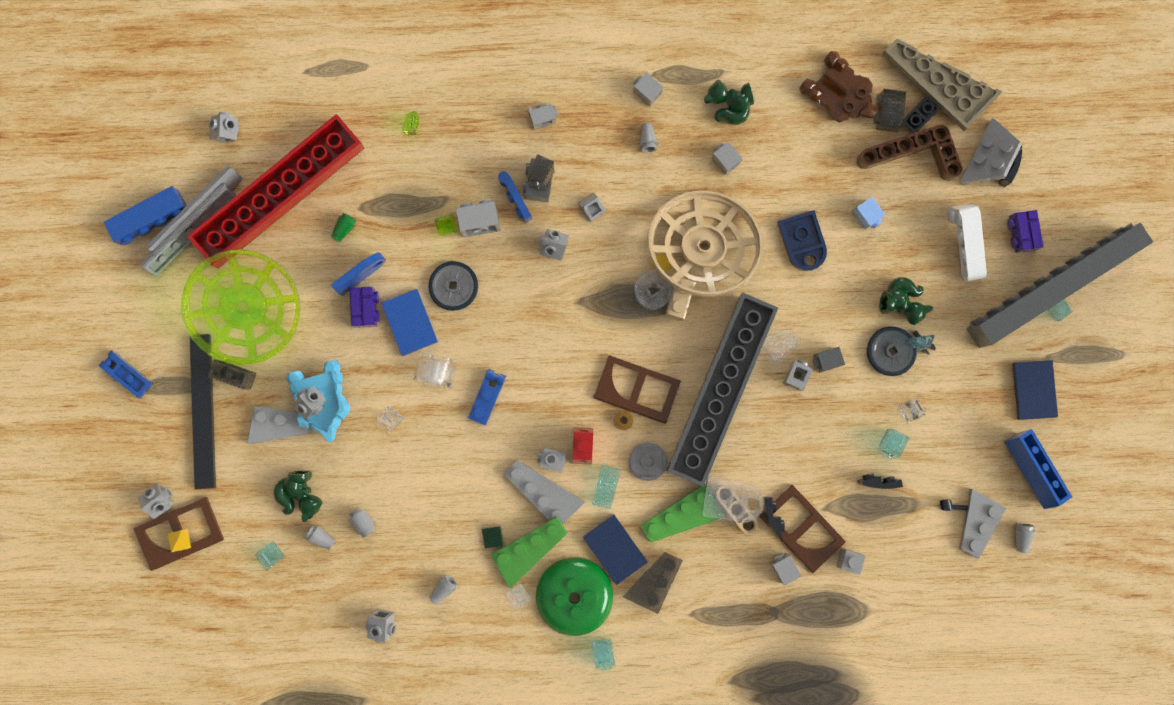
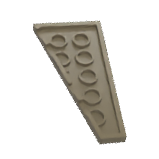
[882,39,1002,131]

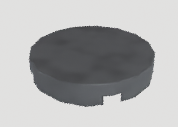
[629,442,667,481]

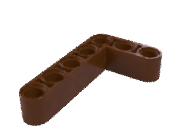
[857,125,962,181]

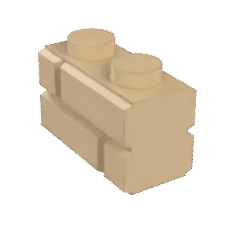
[665,278,695,321]

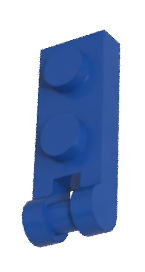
[498,171,532,223]
[99,350,153,398]
[468,369,506,426]

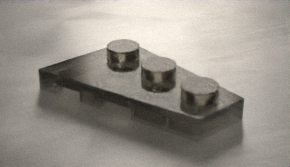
[623,552,683,614]

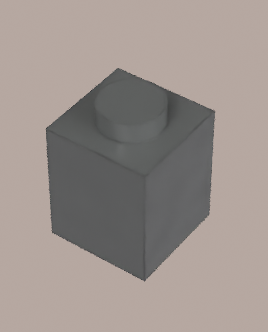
[813,347,845,373]

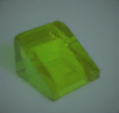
[402,111,420,135]
[434,215,458,236]

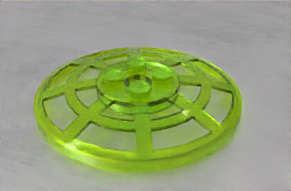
[181,249,301,365]

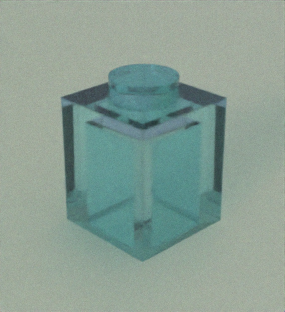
[877,429,910,460]
[592,638,615,671]

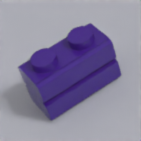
[1007,210,1044,253]
[349,287,380,328]

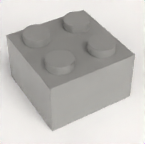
[456,200,501,238]

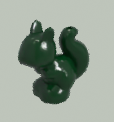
[704,80,754,125]
[879,277,933,325]
[273,471,323,522]

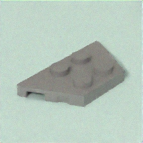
[960,118,1022,185]

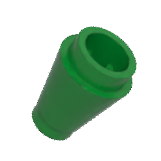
[331,212,356,242]

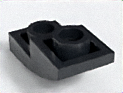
[901,96,940,133]
[998,146,1022,187]
[857,473,903,489]
[762,496,785,537]

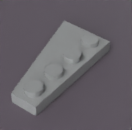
[504,460,585,524]

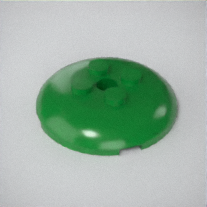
[536,557,613,636]

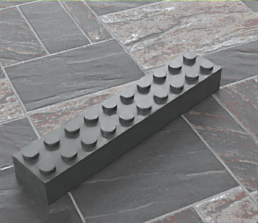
[967,223,1153,348]
[666,293,778,487]

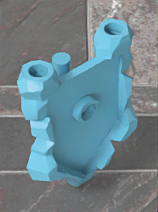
[286,360,350,442]

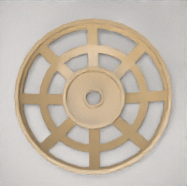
[648,191,763,297]

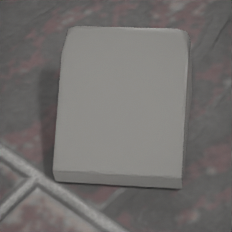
[578,193,606,222]

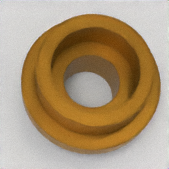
[614,411,633,430]

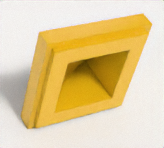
[650,253,677,273]
[167,529,191,552]

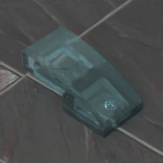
[592,465,621,509]

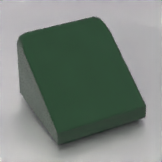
[482,526,504,548]

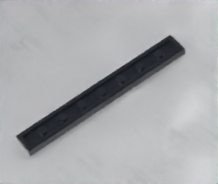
[190,334,216,489]

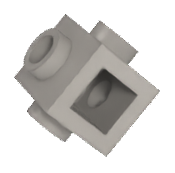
[209,112,239,143]
[538,229,569,261]
[293,386,326,420]
[138,483,173,519]
[366,609,396,643]

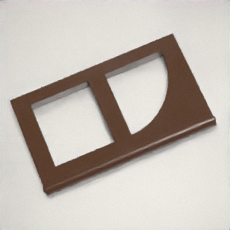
[593,355,681,424]
[759,485,846,573]
[134,497,224,571]

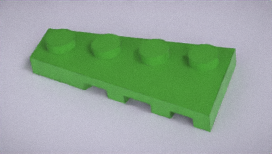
[640,485,726,542]

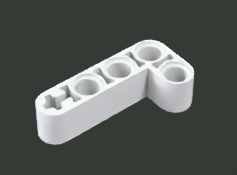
[948,203,987,282]

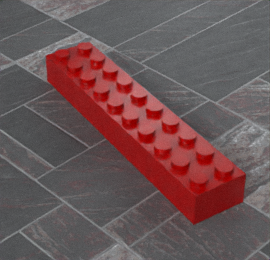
[187,114,365,269]

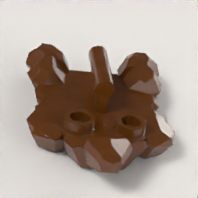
[799,51,876,123]

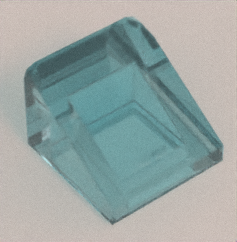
[1048,299,1073,322]
[905,335,934,351]
[255,541,285,571]

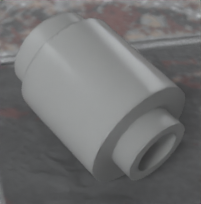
[349,508,376,538]

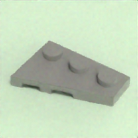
[247,406,311,444]
[959,489,1006,559]

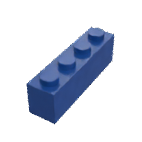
[104,186,187,245]
[1004,429,1072,509]

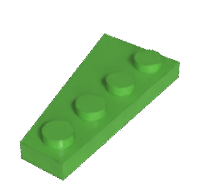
[491,516,568,588]

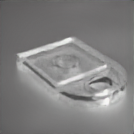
[701,477,764,523]

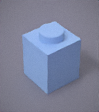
[852,197,885,229]

